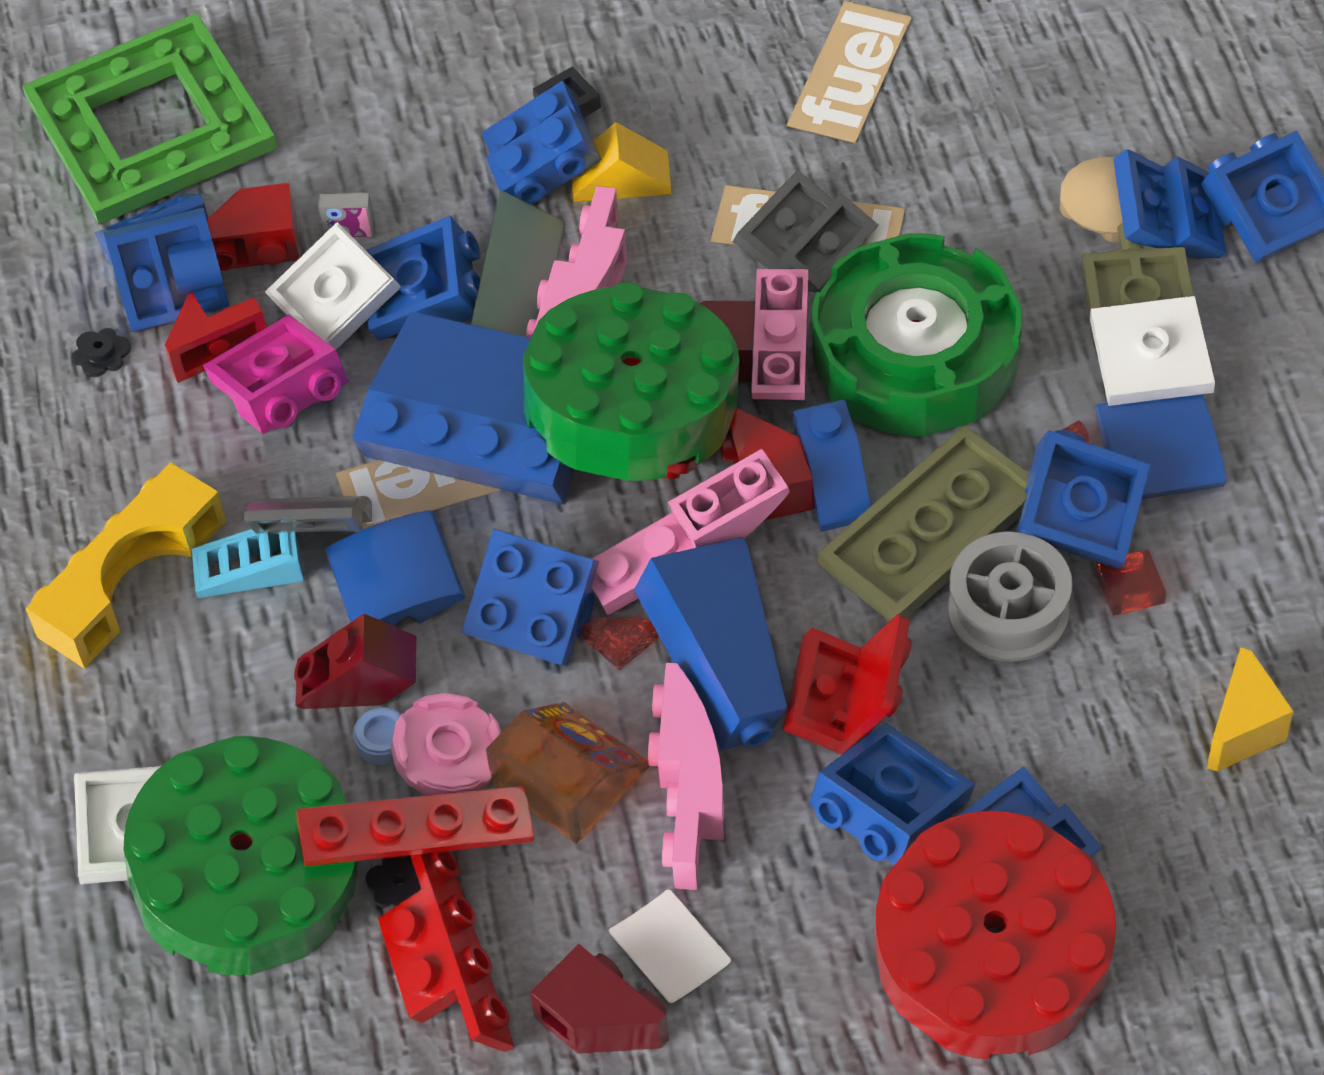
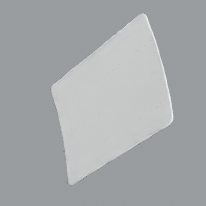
[609,890,731,1003]

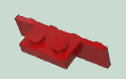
[296,786,535,866]
[377,851,515,1052]

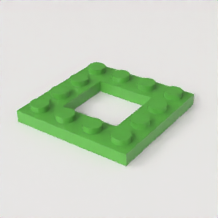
[22,13,278,225]

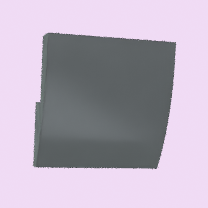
[732,169,879,293]
[244,496,372,534]

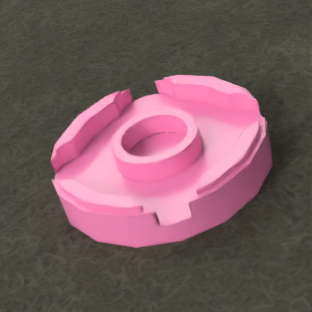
[391,693,504,796]

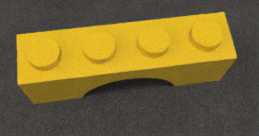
[26,462,227,669]

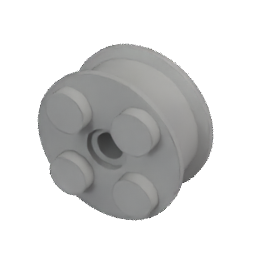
[948,532,1072,662]

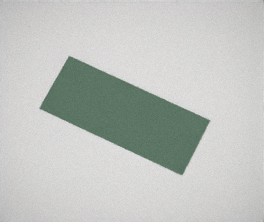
[471,190,565,337]

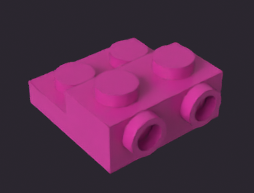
[203,314,349,434]

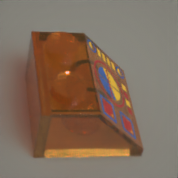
[485,702,649,844]

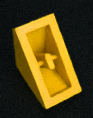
[572,122,672,203]
[1207,647,1294,771]

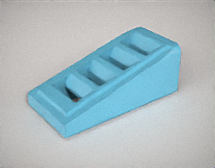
[192,529,304,599]

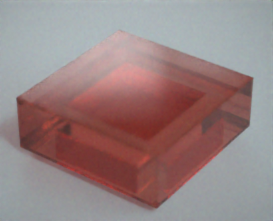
[1095,549,1166,616]

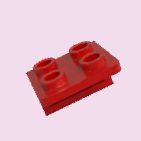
[782,614,912,754]

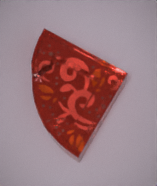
[581,616,659,670]

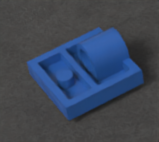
[104,207,230,332]
[461,529,599,666]

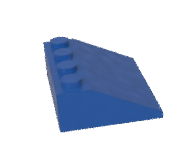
[353,311,574,505]

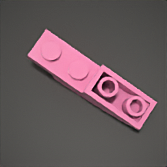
[525,186,628,338]
[591,449,790,616]
[648,663,724,890]

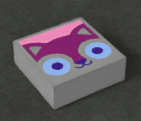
[318,193,375,239]

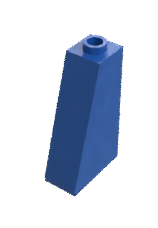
[634,537,787,750]

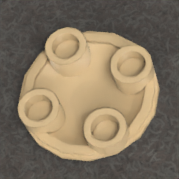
[1059,157,1123,243]

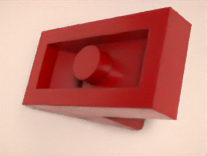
[164,292,266,383]

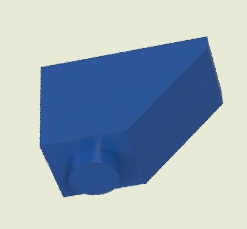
[793,400,871,532]

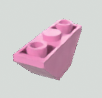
[752,269,808,400]

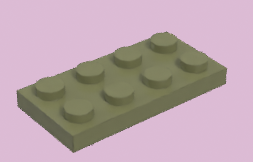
[818,425,1029,621]

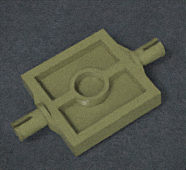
[1081,222,1193,347]

